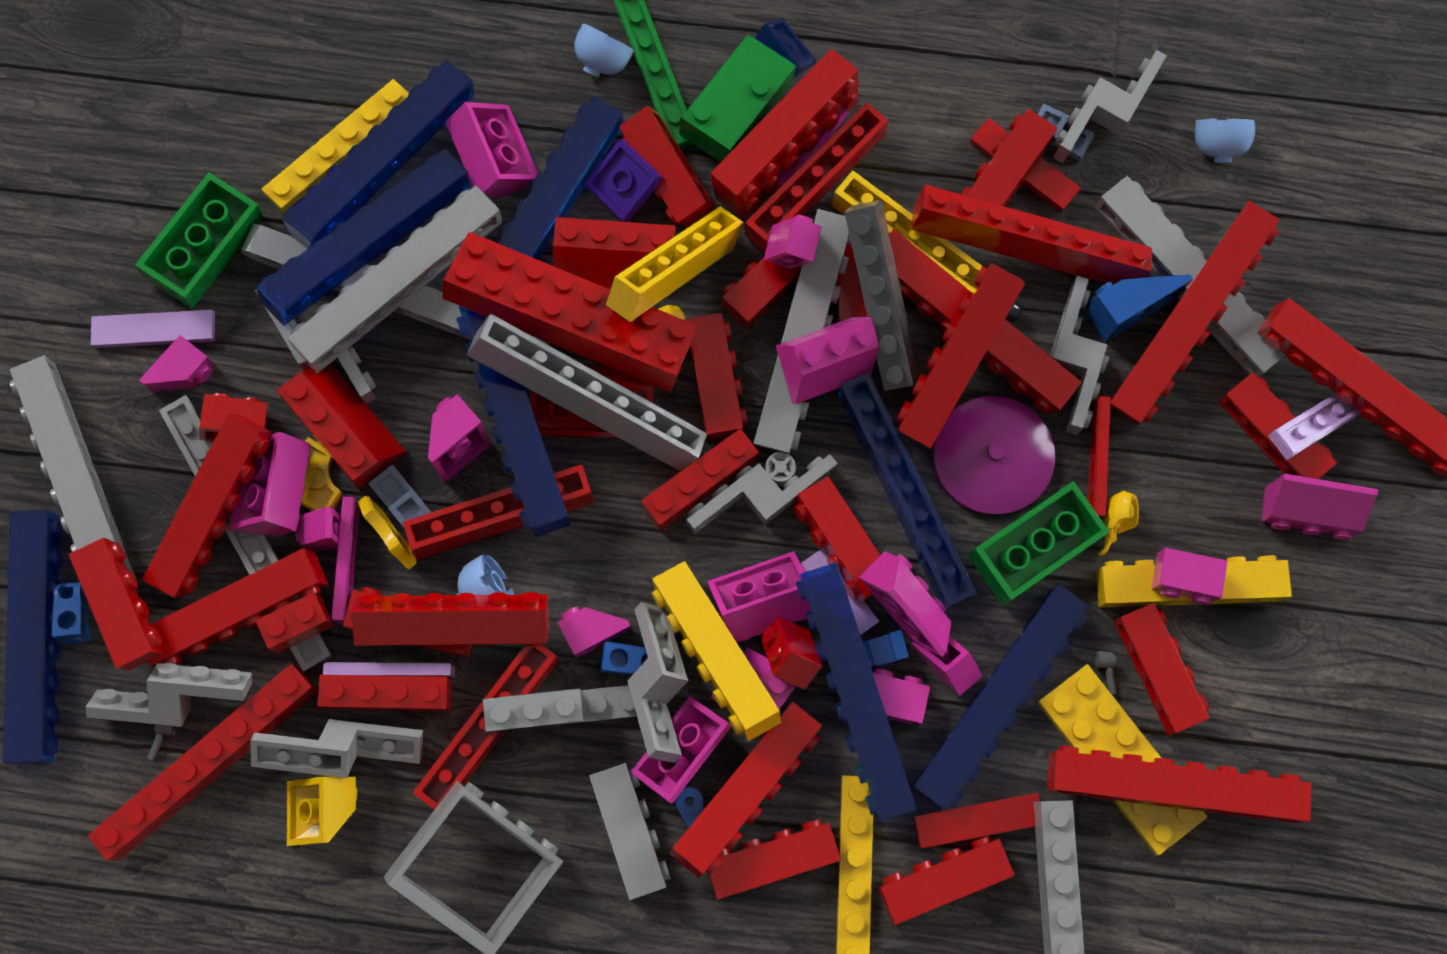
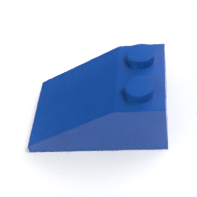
[1085,274,1193,343]

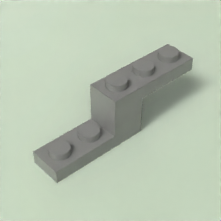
[1053,50,1167,163]
[1050,276,1109,436]
[255,285,377,404]
[686,454,838,535]
[628,602,688,763]
[86,663,252,727]
[483,685,637,732]
[251,719,423,778]

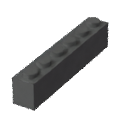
[844,200,920,391]

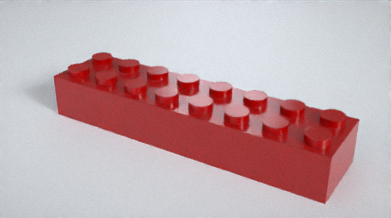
[442,231,698,392]

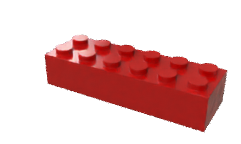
[710,49,859,219]
[896,263,1025,448]

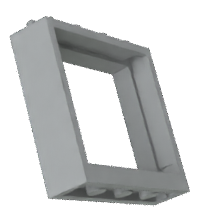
[384,781,563,954]

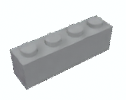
[589,763,671,900]

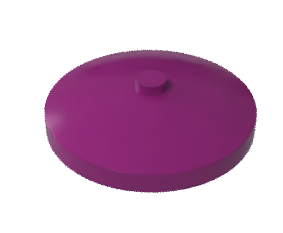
[932,396,1055,517]

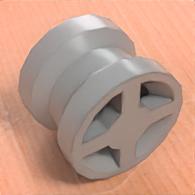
[765,452,796,487]

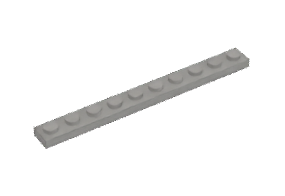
[159,395,333,673]

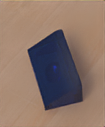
[755,18,817,78]

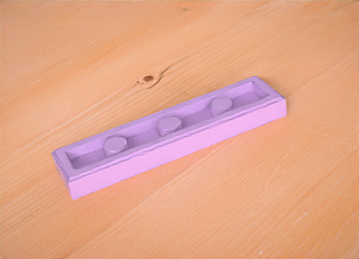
[91,310,215,348]
[1268,393,1360,460]
[323,662,455,679]

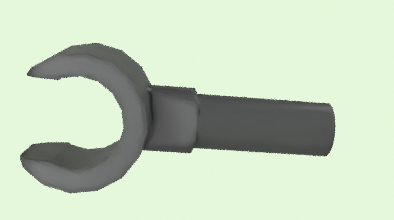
[1095,651,1117,695]
[147,724,178,760]

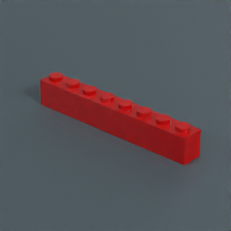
[911,185,1152,285]
[1110,201,1280,426]
[889,229,1082,415]
[1257,298,1447,478]
[87,663,319,861]
[1047,746,1311,824]

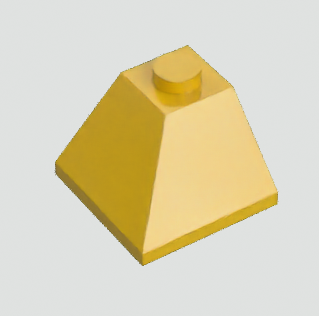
[287,777,357,846]

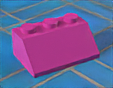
[445,102,541,198]
[776,317,879,404]
[428,394,492,483]
[228,432,310,536]
[1261,474,1378,540]
[707,551,819,643]
[859,551,952,657]
[631,696,732,804]

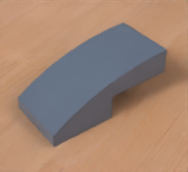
[1038,104,1095,162]
[368,464,431,527]

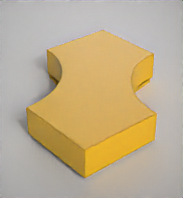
[300,437,343,511]
[358,496,417,570]

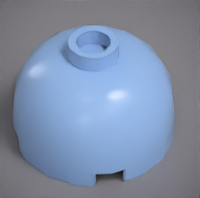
[575,24,634,78]
[1195,119,1255,163]
[456,554,514,595]

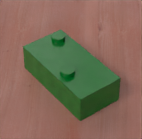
[679,34,796,162]
[135,172,264,309]
[966,481,1110,605]

